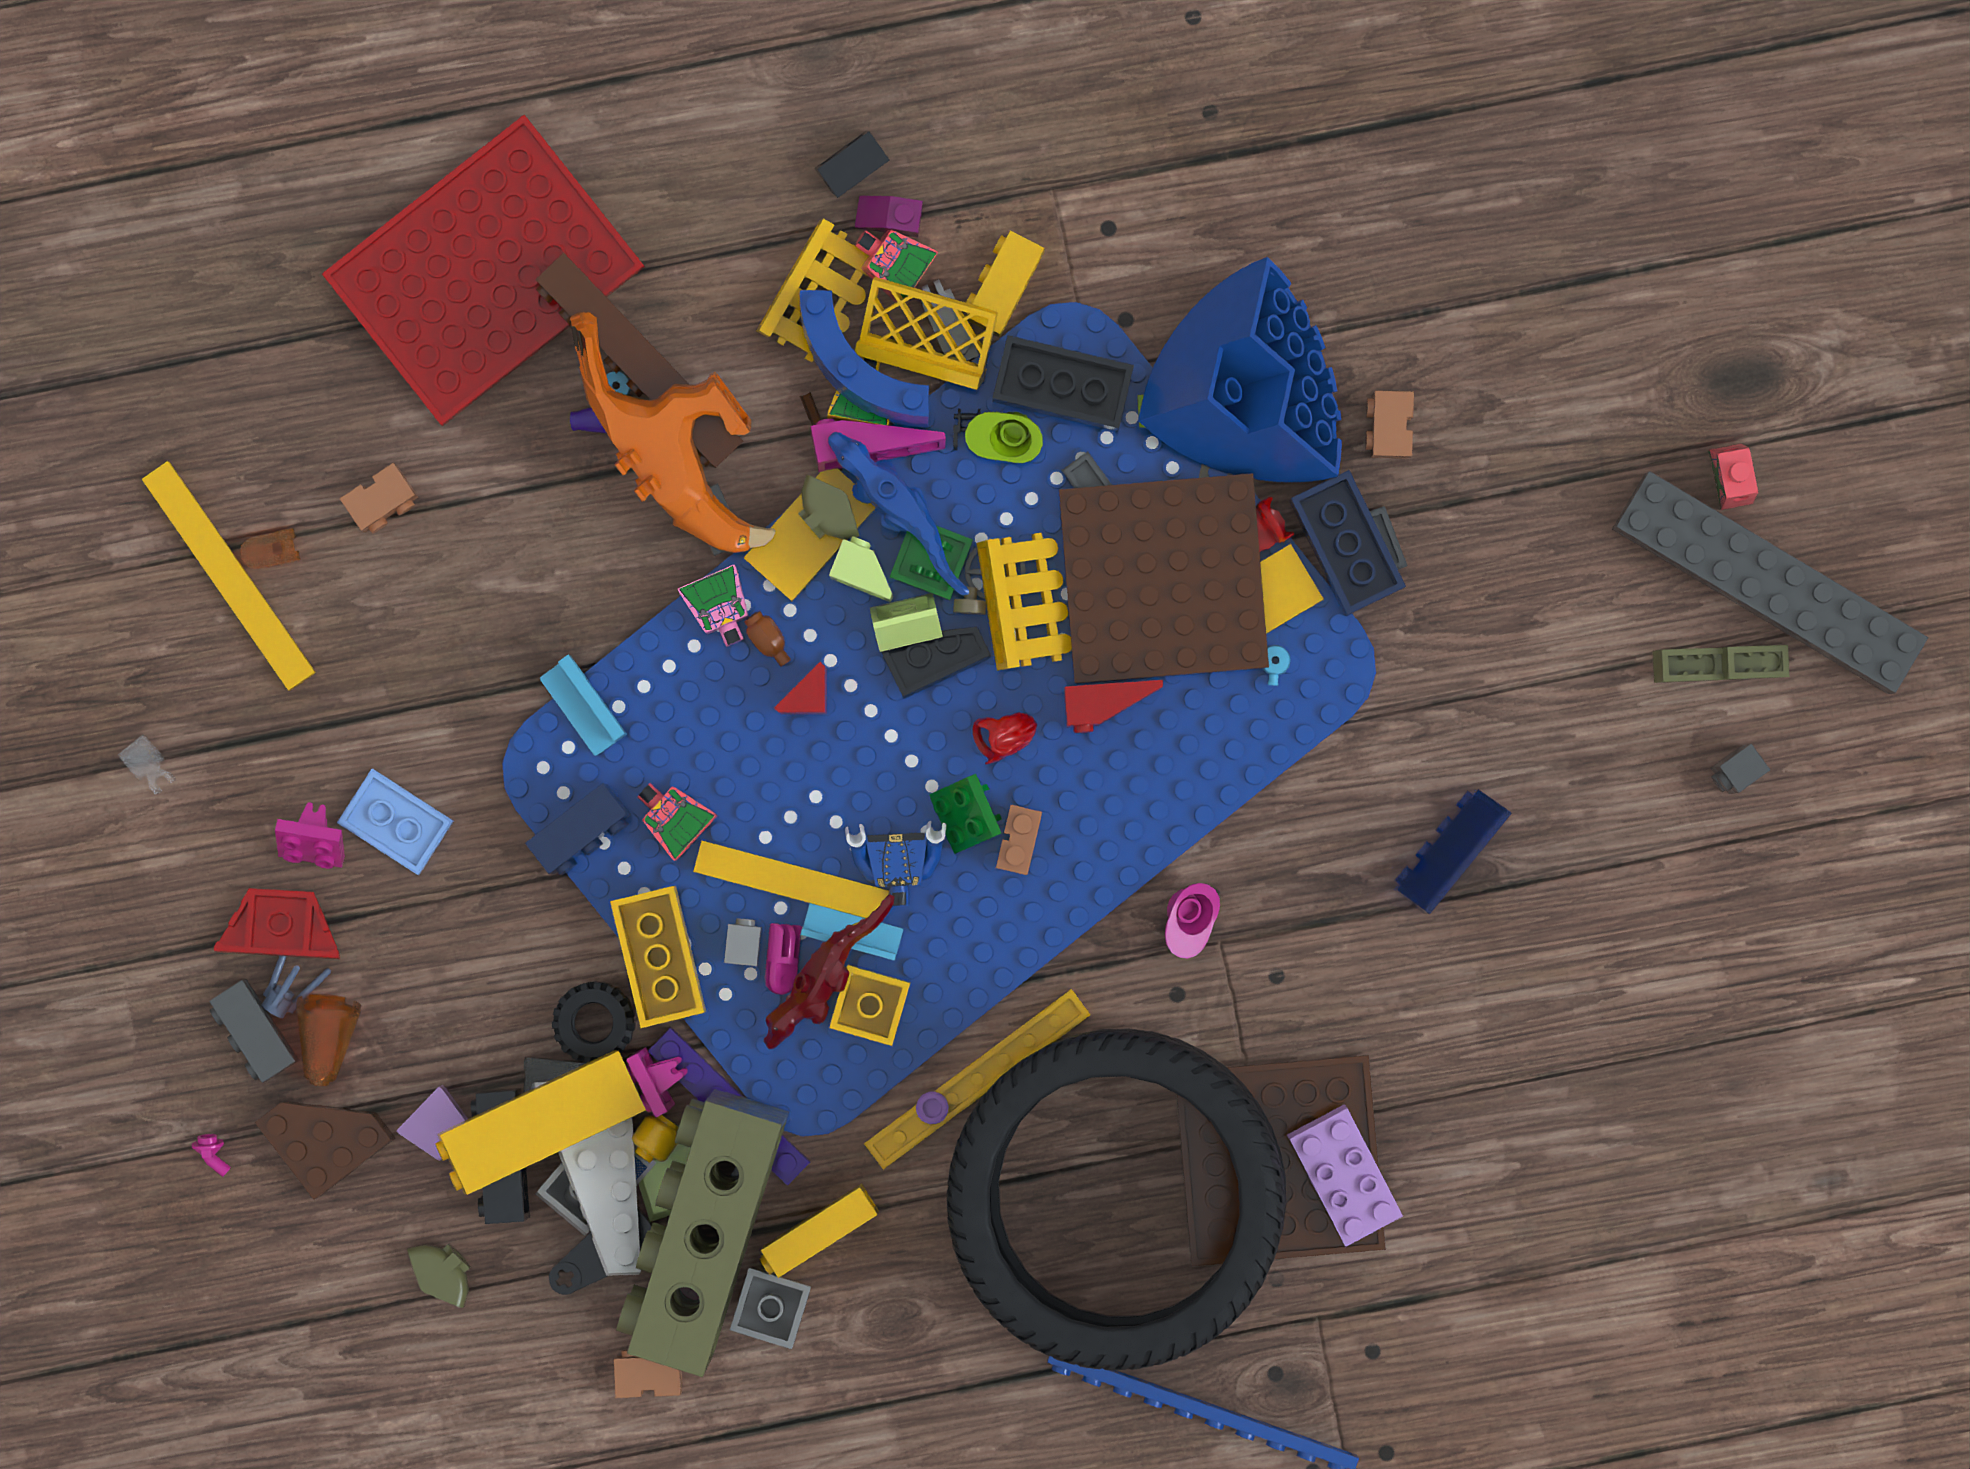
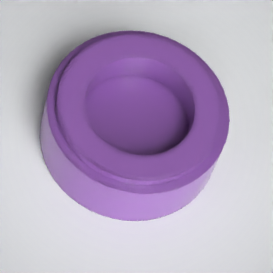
[916,1091,949,1124]

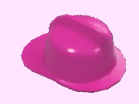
[1165,883,1220,959]

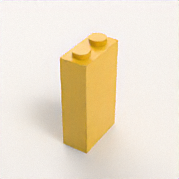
[759,1183,879,1278]

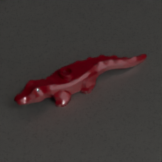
[764,894,895,1049]

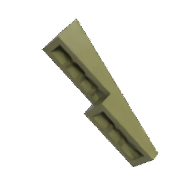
[1653,645,1790,683]

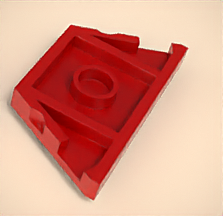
[214,888,340,960]

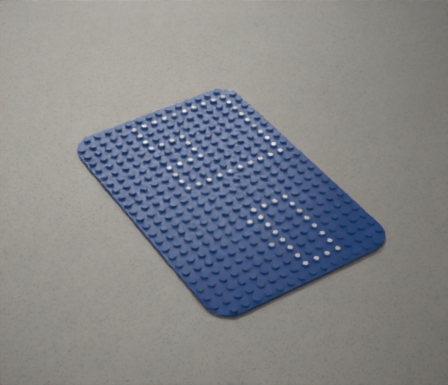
[502,302,1376,1136]

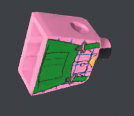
[678,565,749,647]

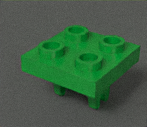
[890,526,973,601]
[929,774,1002,854]

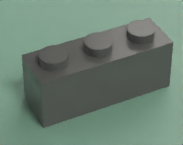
[209,979,299,1083]

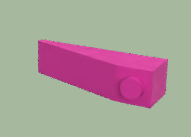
[811,419,946,472]

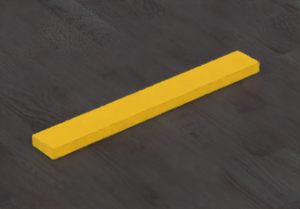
[142,461,316,691]
[864,989,1091,1170]

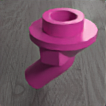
[191,1134,231,1177]

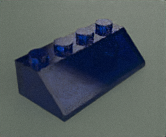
[1394,789,1512,914]

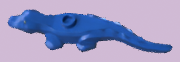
[828,432,969,595]

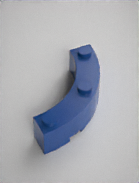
[799,290,929,428]

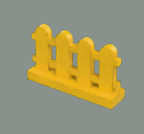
[756,218,869,363]
[976,533,1072,671]

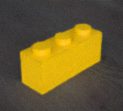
[966,230,1045,337]

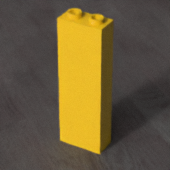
[435,1050,646,1195]

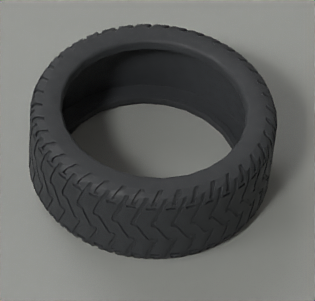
[946,1028,1286,1370]

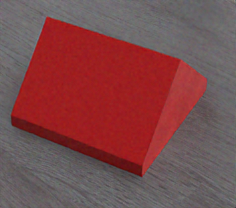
[774,662,827,715]

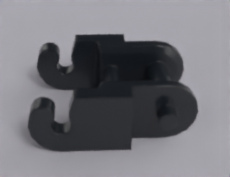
[953,408,981,450]

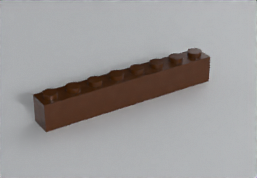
[536,253,744,468]

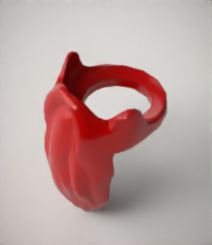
[1256,497,1294,552]
[973,712,1037,764]

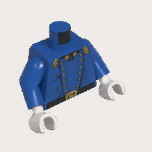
[845,821,946,906]

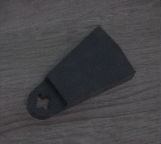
[549,1205,652,1295]

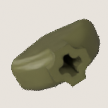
[798,474,860,539]
[407,1244,471,1308]

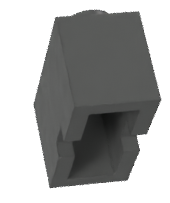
[1711,744,1770,794]

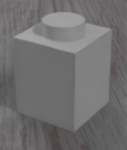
[724,918,762,966]

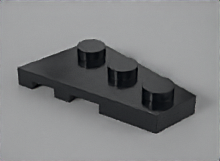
[875,626,991,699]

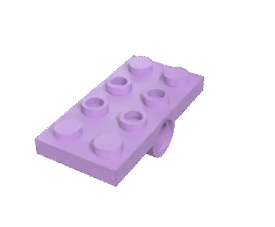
[1287,1104,1403,1246]

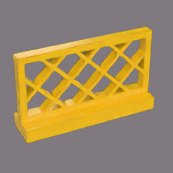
[855,277,998,390]

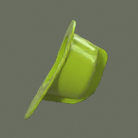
[965,411,1043,463]

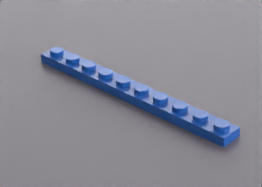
[1047,1356,1359,1469]

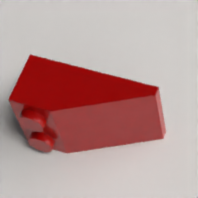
[1064,680,1163,733]

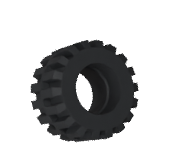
[552,981,636,1063]

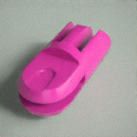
[765,923,802,995]

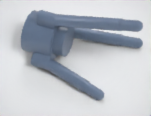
[261,956,331,1019]

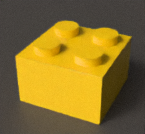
[829,964,911,1046]

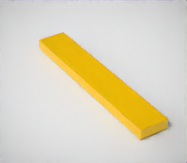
[693,841,889,918]

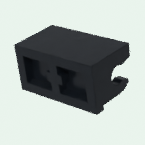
[814,131,890,198]

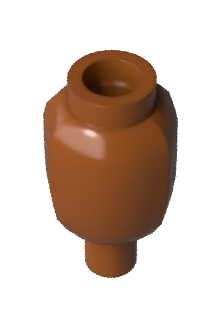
[744,610,791,667]

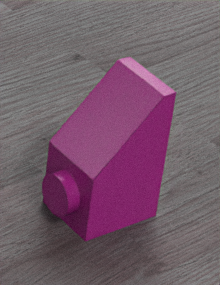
[855,196,923,238]

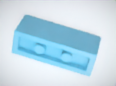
[540,654,627,756]
[800,903,904,961]

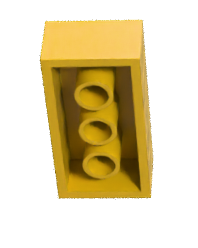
[610,886,706,1028]

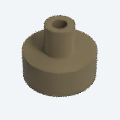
[953,587,986,615]

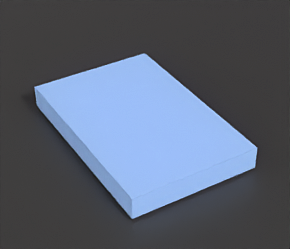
[337,769,454,875]

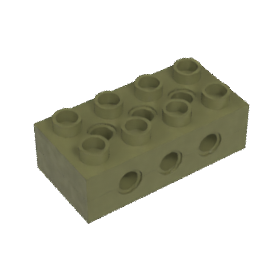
[616,1089,789,1377]

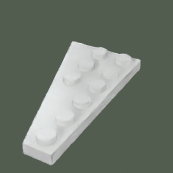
[532,1082,641,1276]

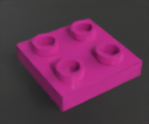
[275,802,345,869]
[626,1047,688,1117]

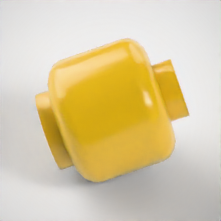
[632,1115,679,1163]

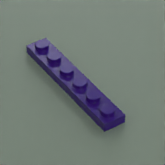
[648,1027,811,1186]

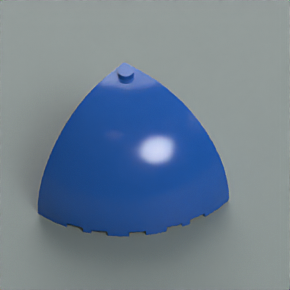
[1138,257,1342,482]

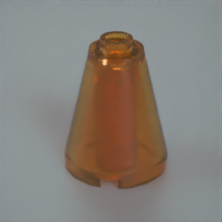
[296,994,362,1086]

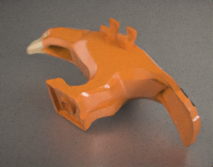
[570,312,776,553]

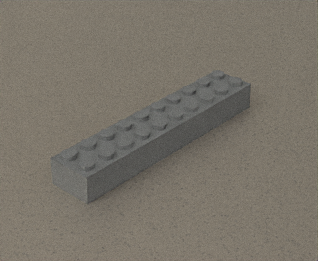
[1612,471,1929,694]

